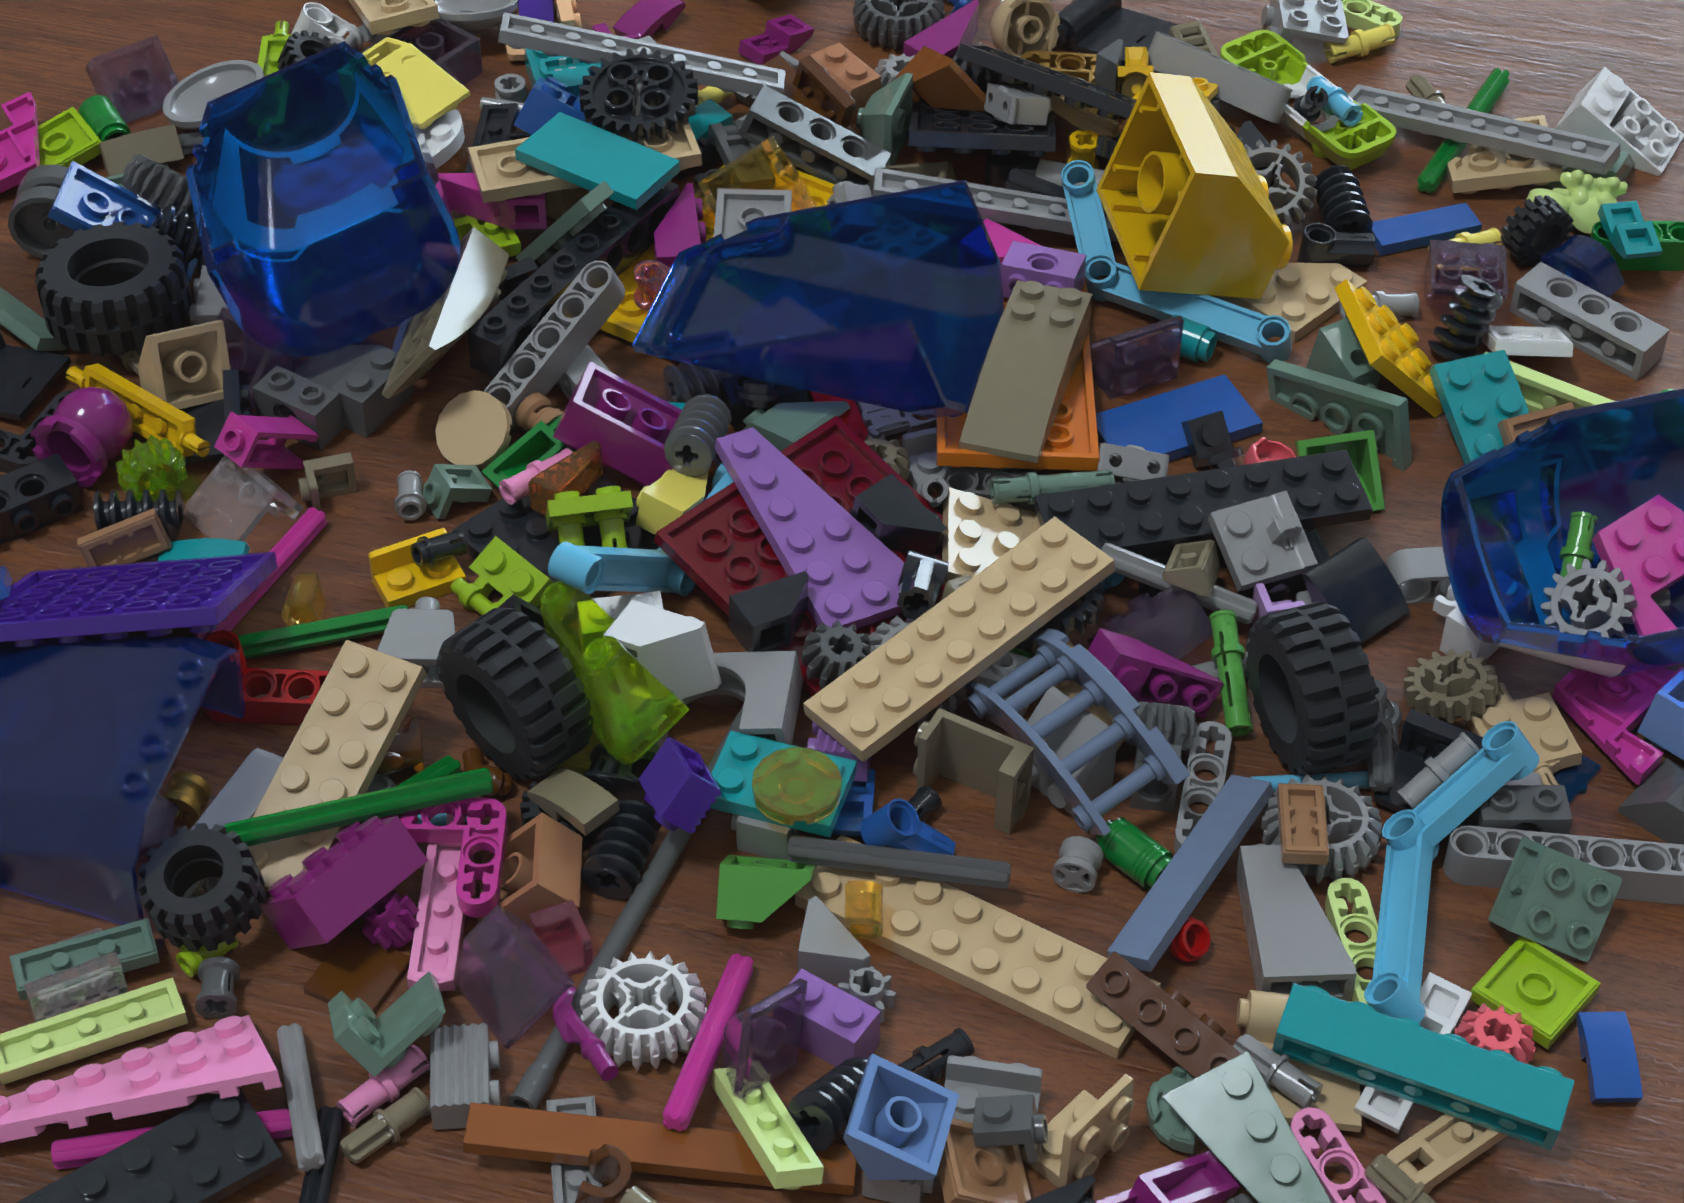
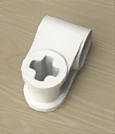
[292,2,363,61]

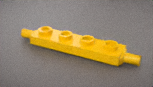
[66,363,211,458]

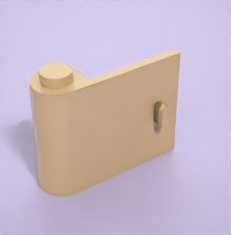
[1236,990,1362,1132]

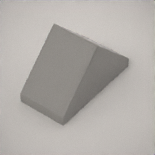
[798,896,871,984]

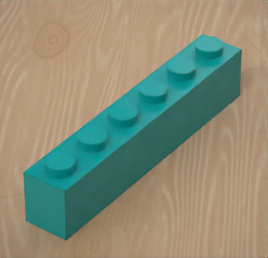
[1272,983,1575,1151]

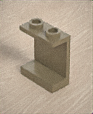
[913,708,1034,835]

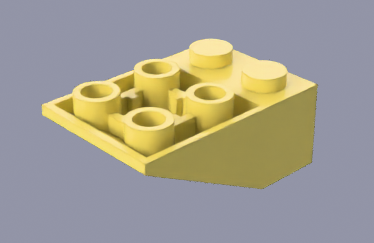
[336,37,471,129]

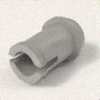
[394,470,427,520]

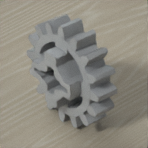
[1541,559,1638,653]

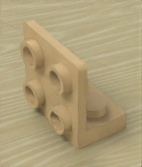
[1021,1074,1134,1188]

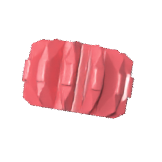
[1454,1003,1535,1064]

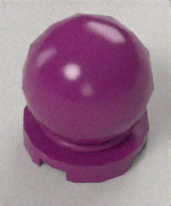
[31,387,133,488]

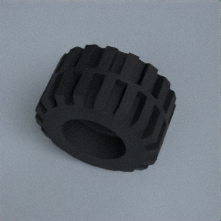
[137,823,266,952]

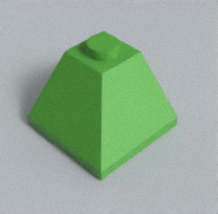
[1295,430,1385,511]
[716,855,817,929]

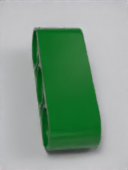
[1586,220,1684,271]

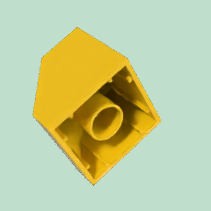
[1096,72,1293,299]

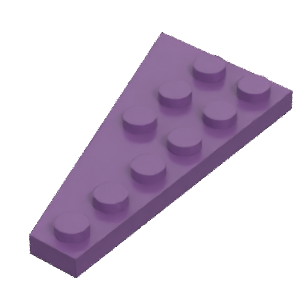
[715,427,904,629]

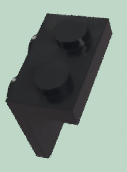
[166,369,251,465]
[1373,709,1483,831]

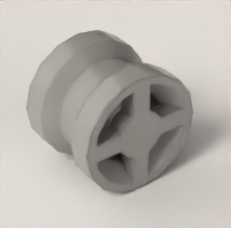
[1052,836,1104,893]

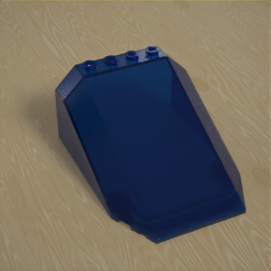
[632,180,1004,418]
[0,635,245,925]

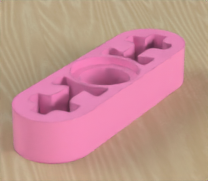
[1290,1107,1387,1203]

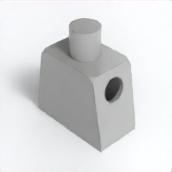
[377,597,456,688]

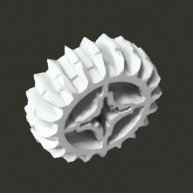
[580,950,707,1071]

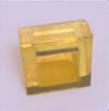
[281,573,327,626]
[845,881,883,939]

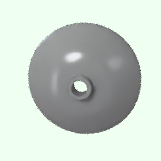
[430,0,519,36]
[163,60,266,130]

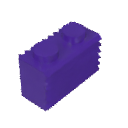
[638,737,721,833]

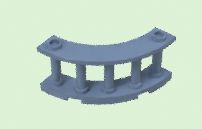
[964,628,1191,836]

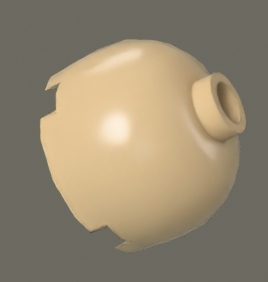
[990,0,1060,58]

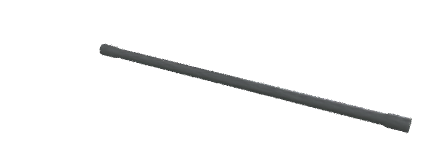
[509,704,744,1109]

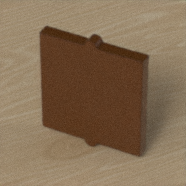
[303,930,410,1013]

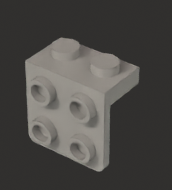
[1261,0,1349,44]

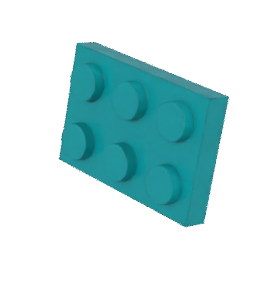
[1429,349,1530,475]
[710,731,857,838]

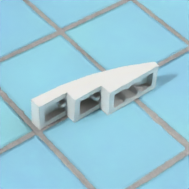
[1354,972,1472,1134]

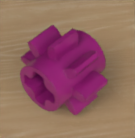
[361,891,419,950]

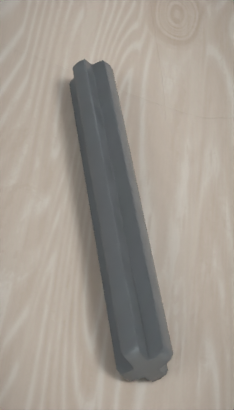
[787,835,1011,889]

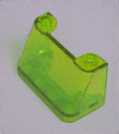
[540,581,690,764]

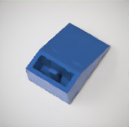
[514,76,592,135]

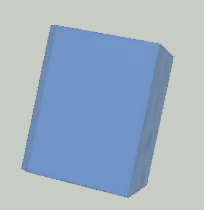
[843,1054,959,1180]

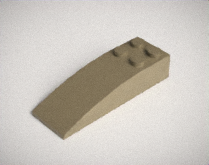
[382,227,510,399]
[959,280,1092,463]

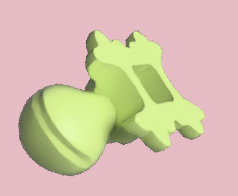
[1526,169,1628,234]

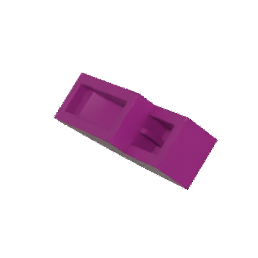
[1095,1151,1240,1203]

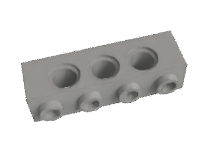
[1509,262,1669,381]

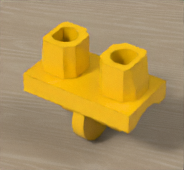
[1118,47,1156,97]

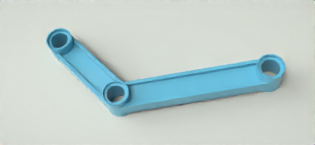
[1061,160,1292,363]
[548,462,734,597]
[1364,721,1539,1024]

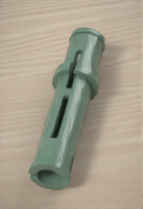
[989,469,1115,505]

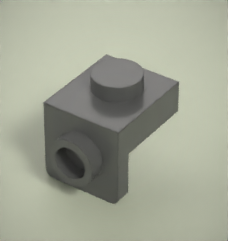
[972,1094,1048,1163]

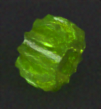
[115,435,188,501]

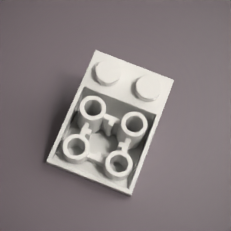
[1555,67,1684,176]

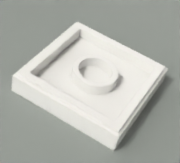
[1481,325,1574,357]

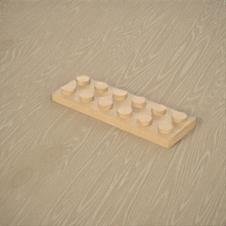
[468,123,702,203]
[248,640,427,891]

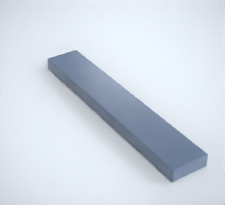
[1107,774,1274,972]

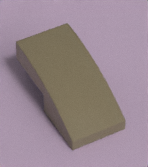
[99,124,184,177]
[527,768,619,836]

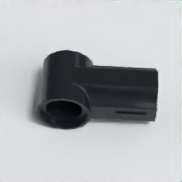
[1297,223,1375,266]
[897,550,949,620]

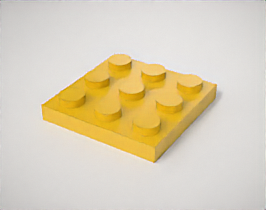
[1334,279,1444,418]

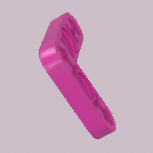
[379,797,508,918]

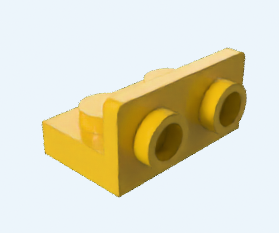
[368,528,467,608]

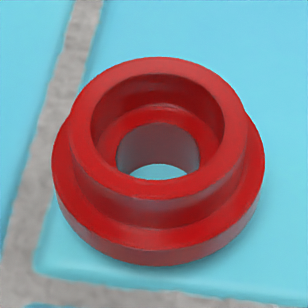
[1168,916,1211,962]

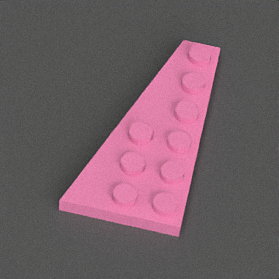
[0,1015,282,1143]

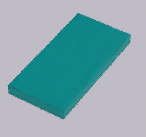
[515,112,681,210]

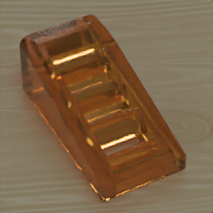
[528,440,603,516]

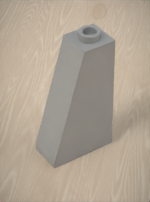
[1236,844,1357,1001]

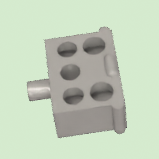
[984,83,1052,126]
[1089,443,1169,483]

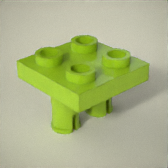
[546,486,633,548]

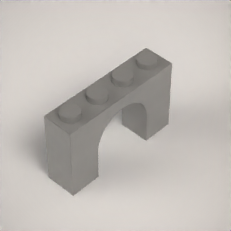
[611,651,803,753]

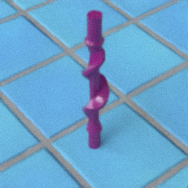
[505,925,619,1081]

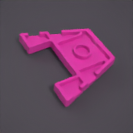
[0,92,40,193]
[1592,494,1684,655]
[1552,642,1683,785]

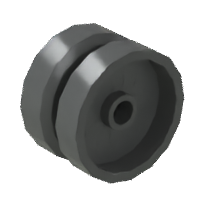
[8,165,75,258]

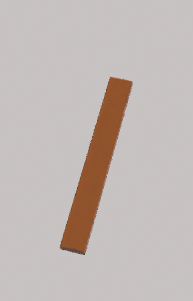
[463,1102,856,1196]

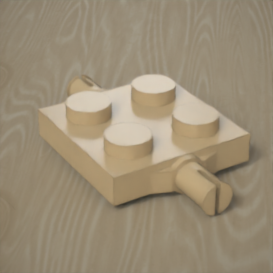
[1467,682,1582,785]

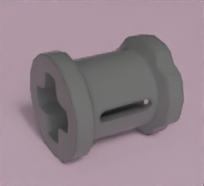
[195,957,240,1019]

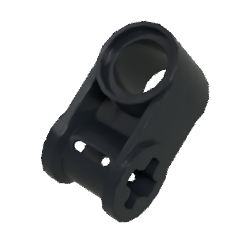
[583,743,656,808]

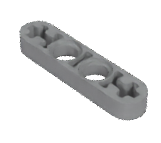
[1173,721,1232,854]

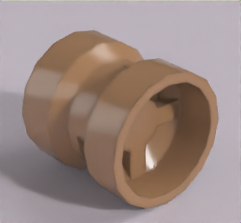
[515,392,563,431]

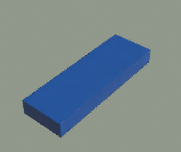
[1370,202,1482,256]

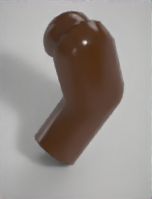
[462,748,513,796]

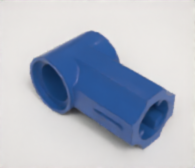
[861,799,956,855]

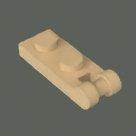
[1386,1114,1508,1194]

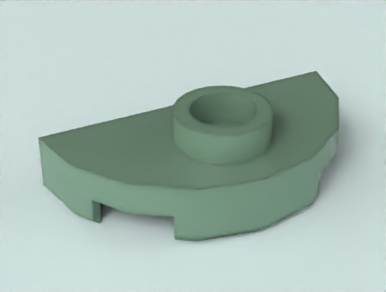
[1146,1066,1195,1154]

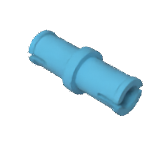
[1306,76,1363,127]

